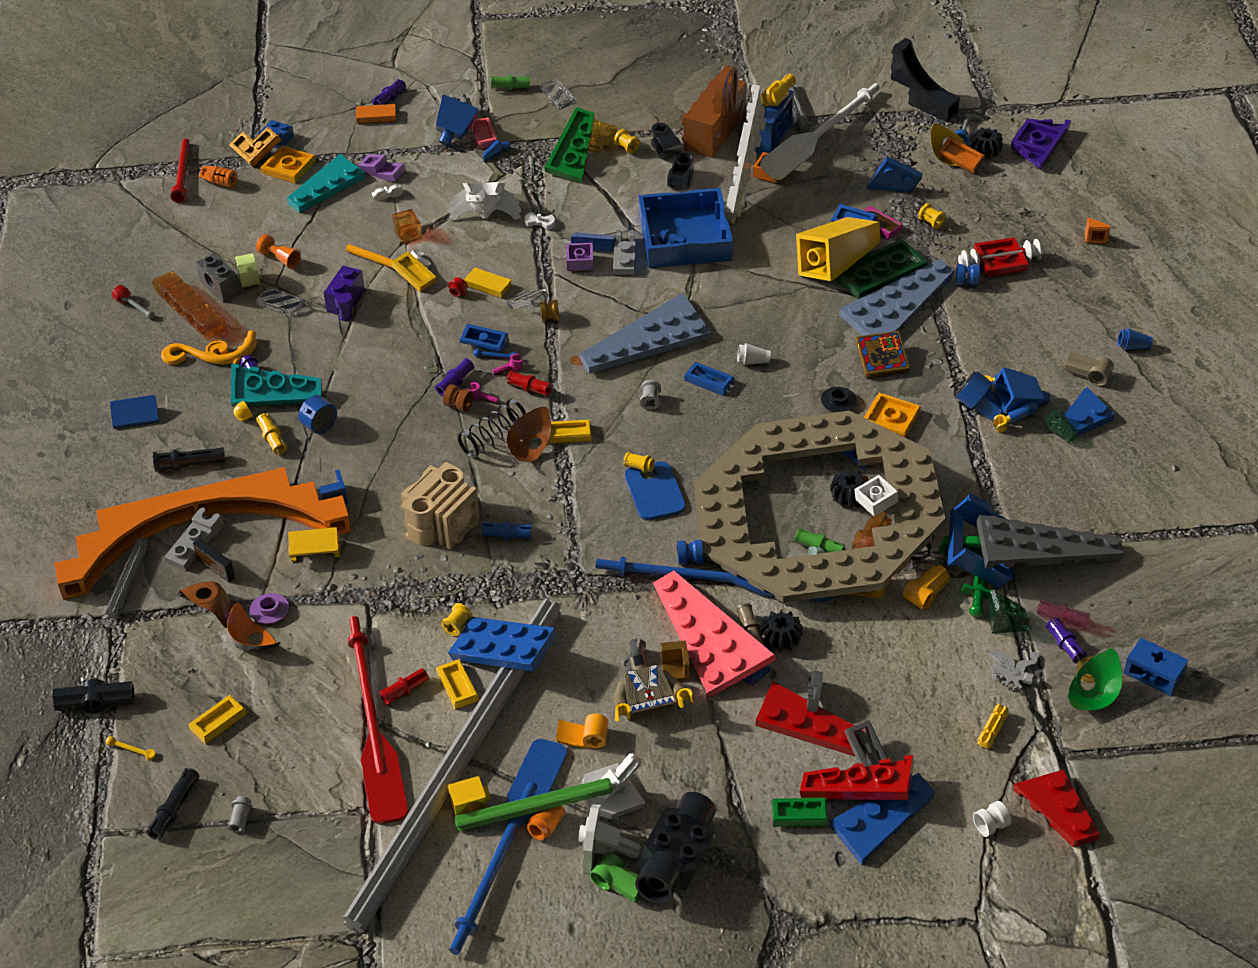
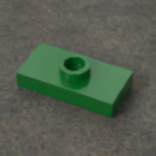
[771,798,828,827]

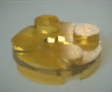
[588,119,618,153]

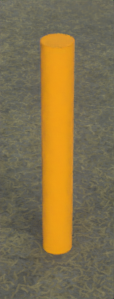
[346,244,394,269]

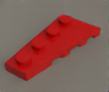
[755,681,864,757]
[799,755,914,800]

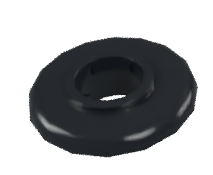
[821,387,857,412]

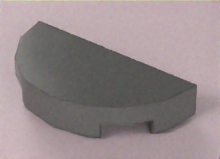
[807,670,823,713]

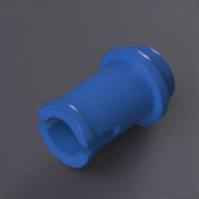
[658,229,687,245]

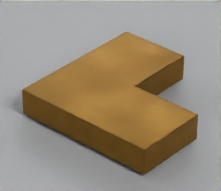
[229,127,282,168]

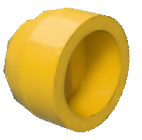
[233,401,253,421]

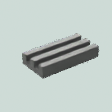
[844,720,888,767]

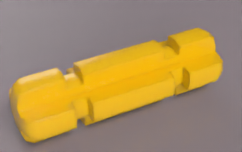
[978,704,1009,749]

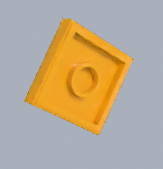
[260,145,317,184]
[864,393,921,438]

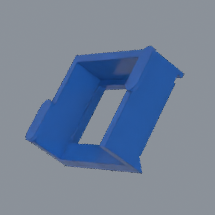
[948,494,1014,590]

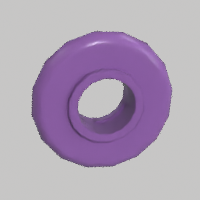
[250,593,289,624]

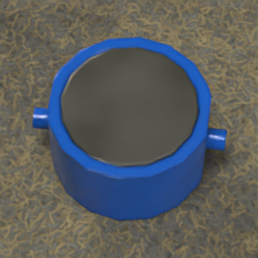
[298,395,337,434]

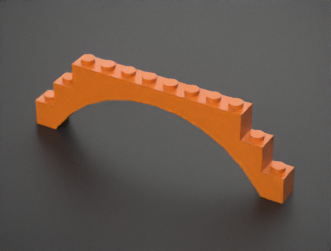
[54,467,351,600]

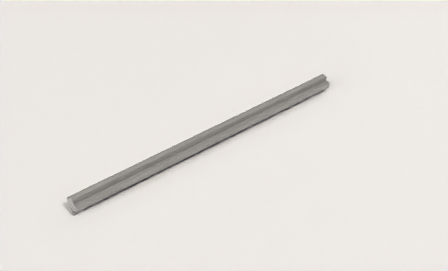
[343,599,561,933]

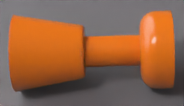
[256,234,301,269]

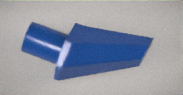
[483,140,510,161]

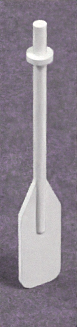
[760,83,880,180]

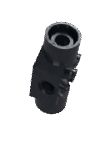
[635,792,716,904]

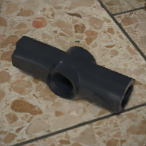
[52,679,135,713]

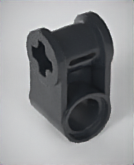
[651,123,682,159]
[667,152,694,190]

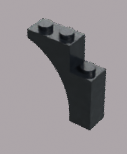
[891,38,960,122]

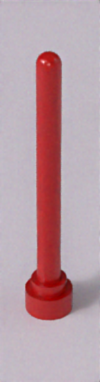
[170,138,190,203]

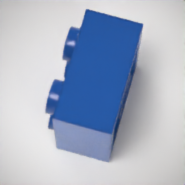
[258,120,294,149]

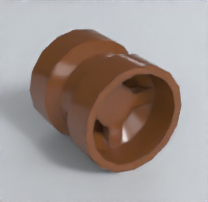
[443,384,474,412]

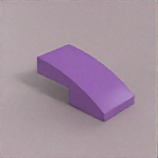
[358,154,406,182]

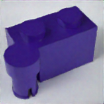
[324,266,365,321]

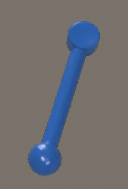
[473,349,518,358]

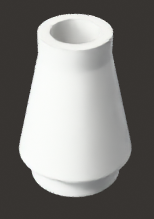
[737,343,771,365]

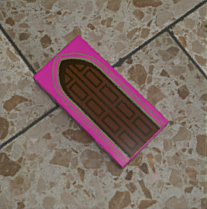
[863,206,902,239]

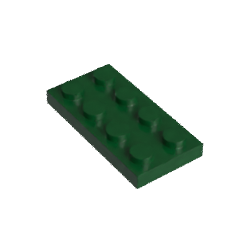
[836,239,928,299]

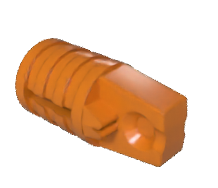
[199,166,238,188]

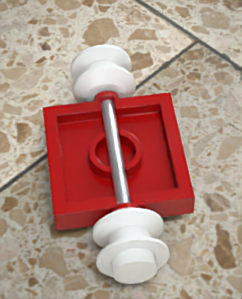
[958,237,1044,277]

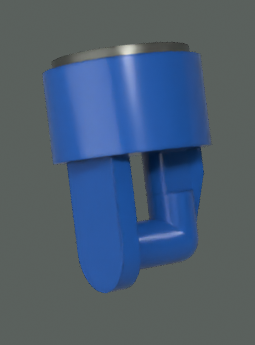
[955,371,1003,421]

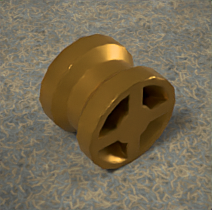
[540,299,560,323]

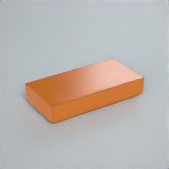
[356,104,396,124]
[938,136,984,174]

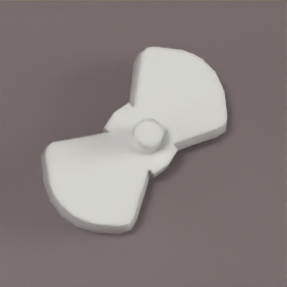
[524,212,555,230]

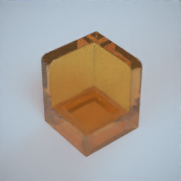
[392,209,423,245]

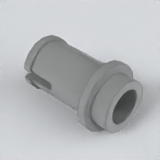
[228,796,253,833]

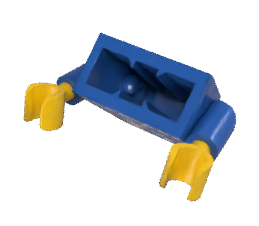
[985,367,1050,433]

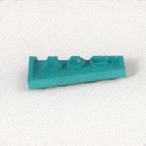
[287,154,365,213]
[230,363,322,407]

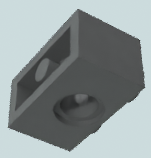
[196,253,241,303]

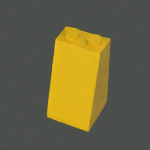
[796,217,880,281]

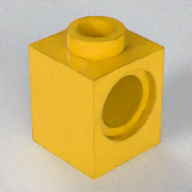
[448,776,491,817]

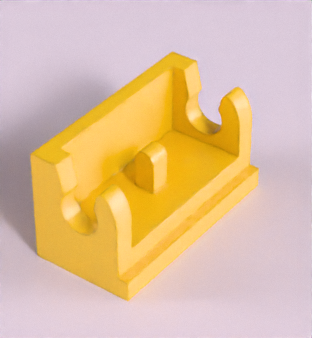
[288,527,340,562]

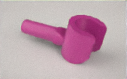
[492,354,523,375]
[468,382,499,404]

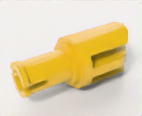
[761,74,796,106]

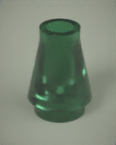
[1044,410,1078,444]

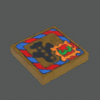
[855,331,910,378]

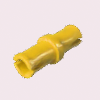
[256,413,287,455]

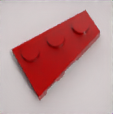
[1013,770,1100,847]

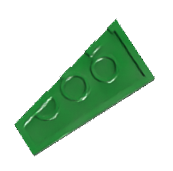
[544,107,595,184]

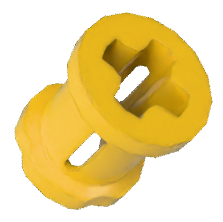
[614,129,640,154]
[918,203,946,229]
[441,603,473,636]

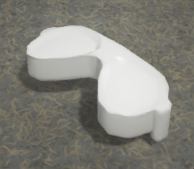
[411,249,431,269]

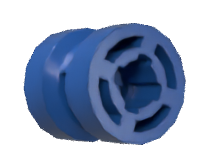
[956,264,980,286]
[677,540,703,565]

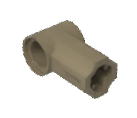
[1065,352,1114,386]

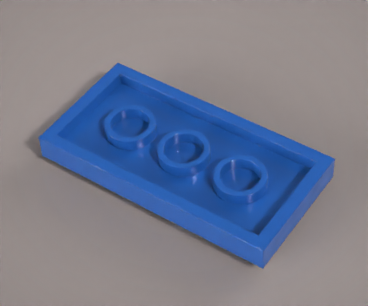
[448,617,558,671]

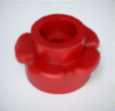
[448,277,468,297]

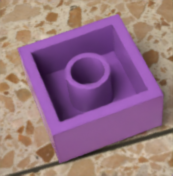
[566,243,594,271]

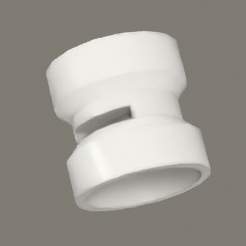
[973,801,1011,837]

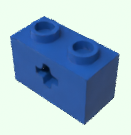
[1123,638,1188,696]

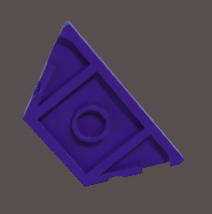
[1011,119,1071,169]

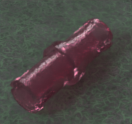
[1037,599,1090,629]

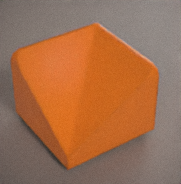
[1085,218,1110,244]

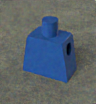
[436,94,478,146]

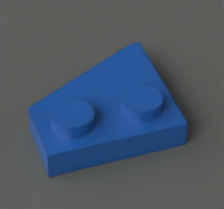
[867,156,923,192]
[1062,387,1114,437]

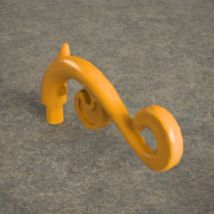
[161,330,257,366]

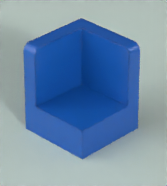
[319,469,348,505]

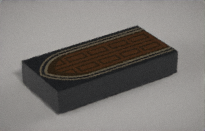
[193,538,235,583]

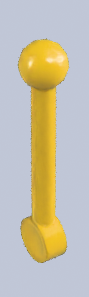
[106,736,156,761]

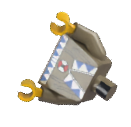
[612,655,694,721]

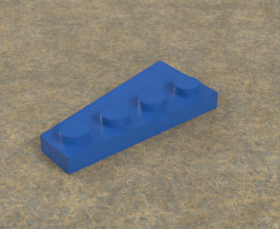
[830,773,935,865]

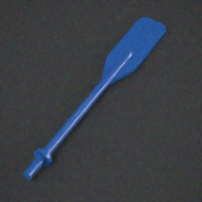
[595,556,832,602]
[449,739,567,955]

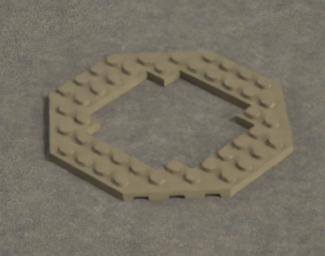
[694,411,946,603]

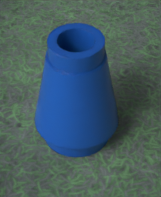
[1117,328,1153,350]

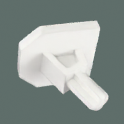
[582,753,646,819]
[578,804,641,874]

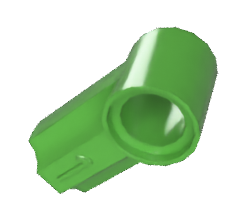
[590,853,642,903]

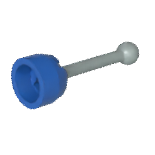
[955,114,972,145]

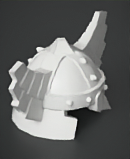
[448,182,522,220]

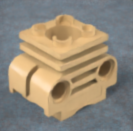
[400,462,480,550]

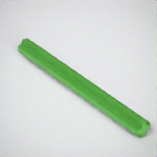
[455,778,613,831]

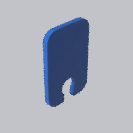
[625,461,685,520]

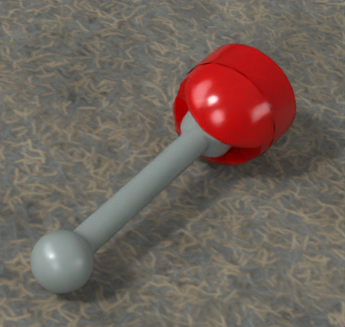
[112,285,155,319]

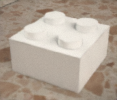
[854,475,899,516]

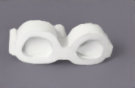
[372,184,403,201]

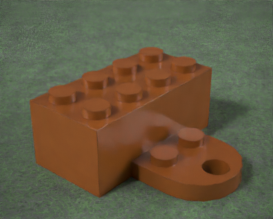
[682,65,747,158]

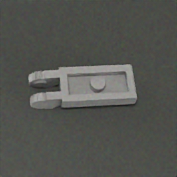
[613,230,636,275]

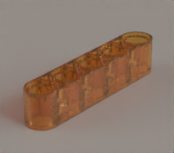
[152,270,227,340]

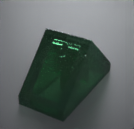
[987,589,1031,634]

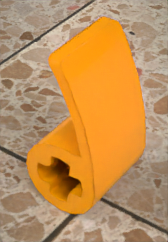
[556,713,609,749]

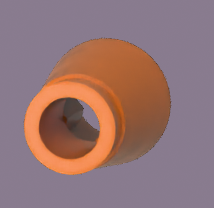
[527,806,565,841]

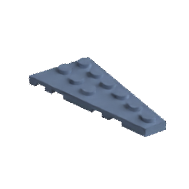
[839,259,954,336]
[580,293,711,374]

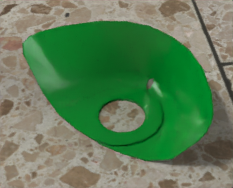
[1068,648,1123,711]

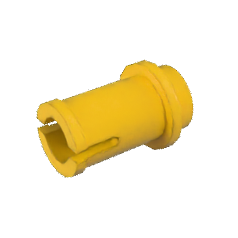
[623,452,655,473]

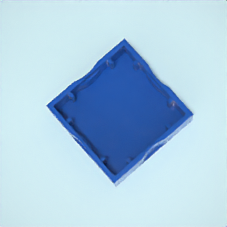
[638,188,733,268]

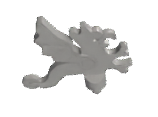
[988,651,1040,691]

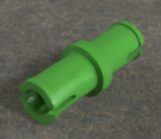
[491,75,530,90]
[794,528,845,552]

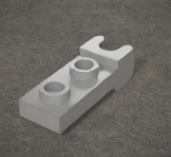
[164,508,224,571]

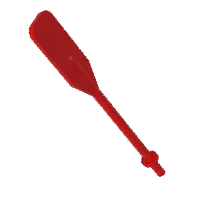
[347,616,408,824]

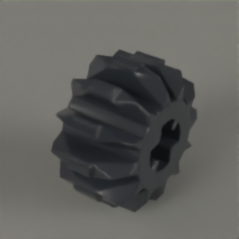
[969,127,1003,159]
[830,468,869,509]
[760,609,803,652]

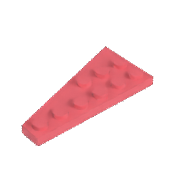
[653,571,777,698]

